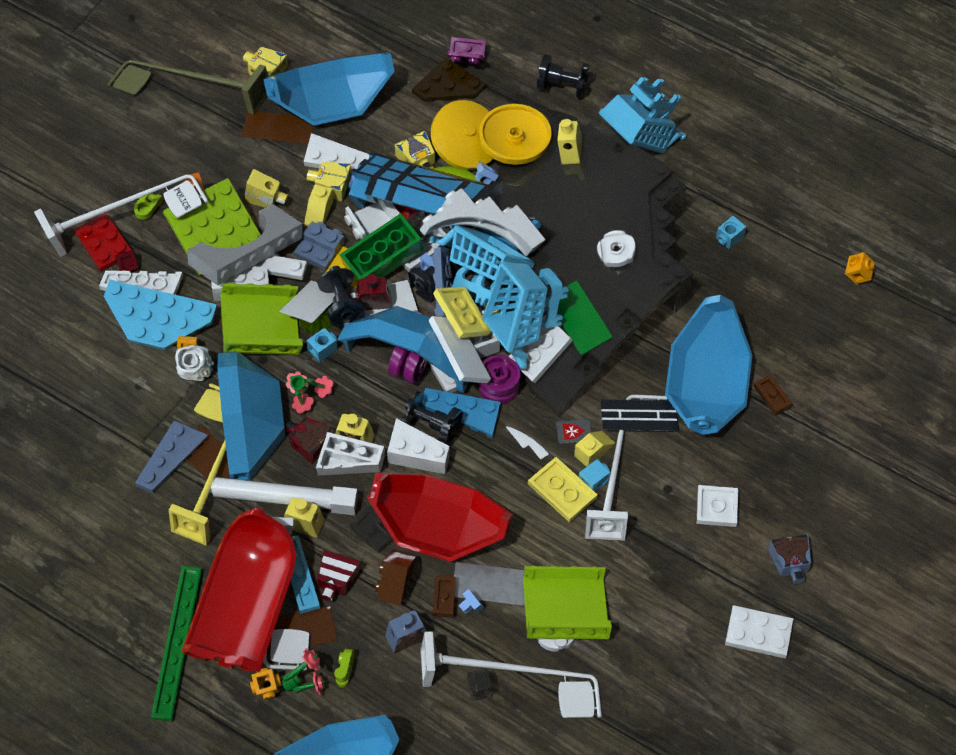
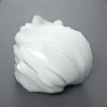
[175,345,214,381]

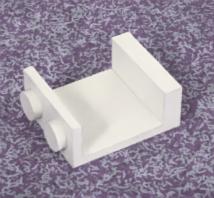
[344,199,399,240]

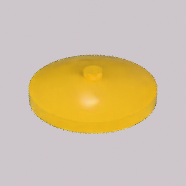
[431,100,493,170]
[479,104,551,165]

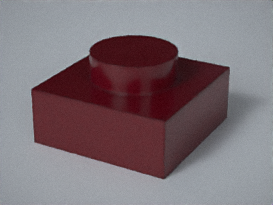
[115,250,138,271]

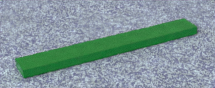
[151,566,202,722]

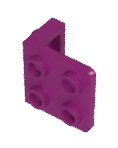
[447,37,486,65]

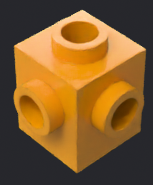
[845,252,875,284]
[250,668,282,700]

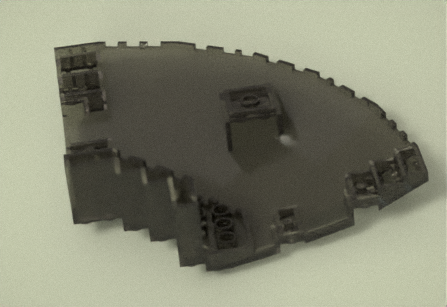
[478,109,693,417]

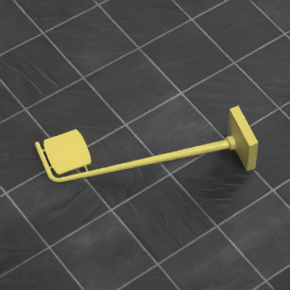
[169,383,226,546]

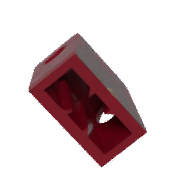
[355,274,392,311]
[285,417,334,464]

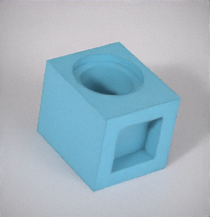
[716,216,746,249]
[307,328,338,363]
[579,459,610,492]

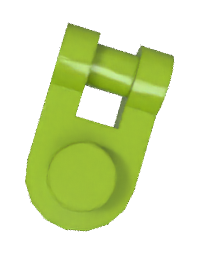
[134,189,164,220]
[334,648,355,688]

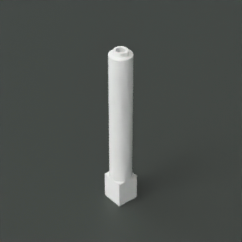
[210,477,358,515]

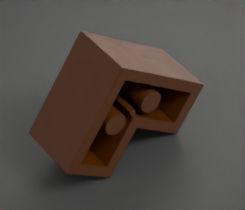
[375,550,416,605]

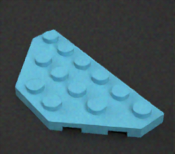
[104,279,218,350]

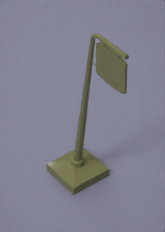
[107,60,268,114]

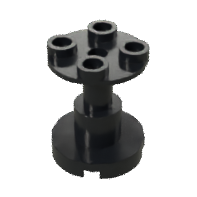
[537,54,589,98]
[406,245,463,302]
[317,266,365,327]
[401,391,463,445]

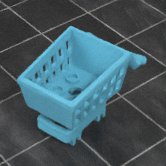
[599,77,686,154]
[430,225,535,306]
[482,261,569,369]

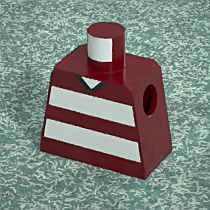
[317,550,361,601]

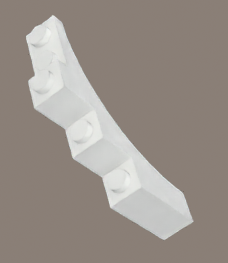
[420,188,546,256]

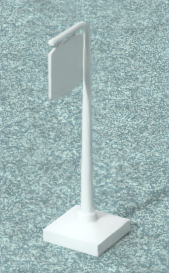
[263,517,309,670]

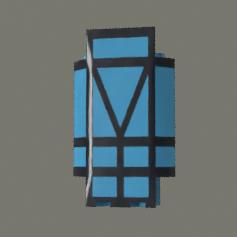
[349,152,493,229]

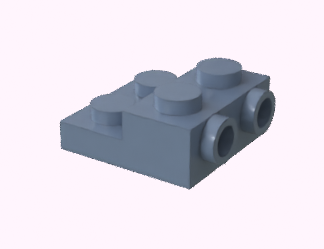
[294,221,345,271]

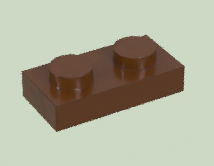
[753,375,792,415]
[433,576,456,617]

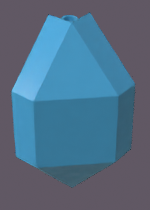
[264,52,394,126]
[665,295,752,435]
[337,306,469,393]
[217,351,286,481]
[274,715,399,755]

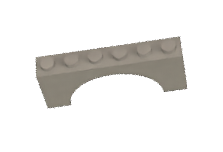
[187,204,302,285]

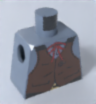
[768,534,811,584]
[385,610,427,654]

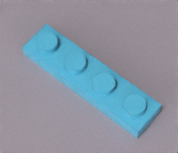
[291,535,320,614]

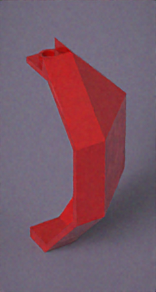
[366,472,513,562]

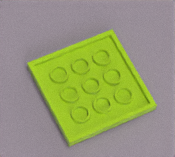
[163,178,261,276]

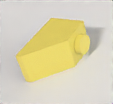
[304,184,333,226]
[574,431,616,467]

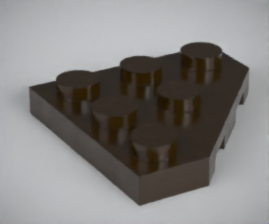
[412,57,486,102]

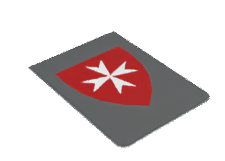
[556,419,591,443]

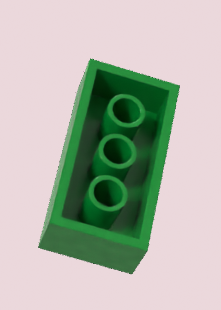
[339,213,424,283]

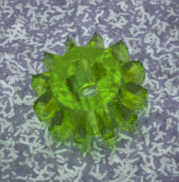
[299,309,331,336]

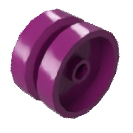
[388,346,428,385]
[478,355,521,405]

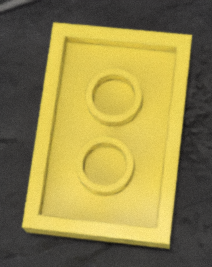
[433,286,491,338]
[528,457,598,522]

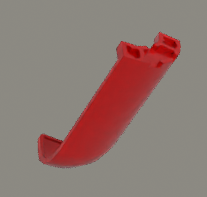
[181,508,296,672]

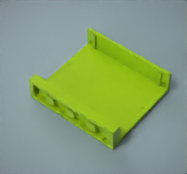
[220,283,303,355]
[523,566,612,639]

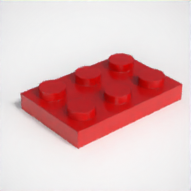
[74,213,131,272]

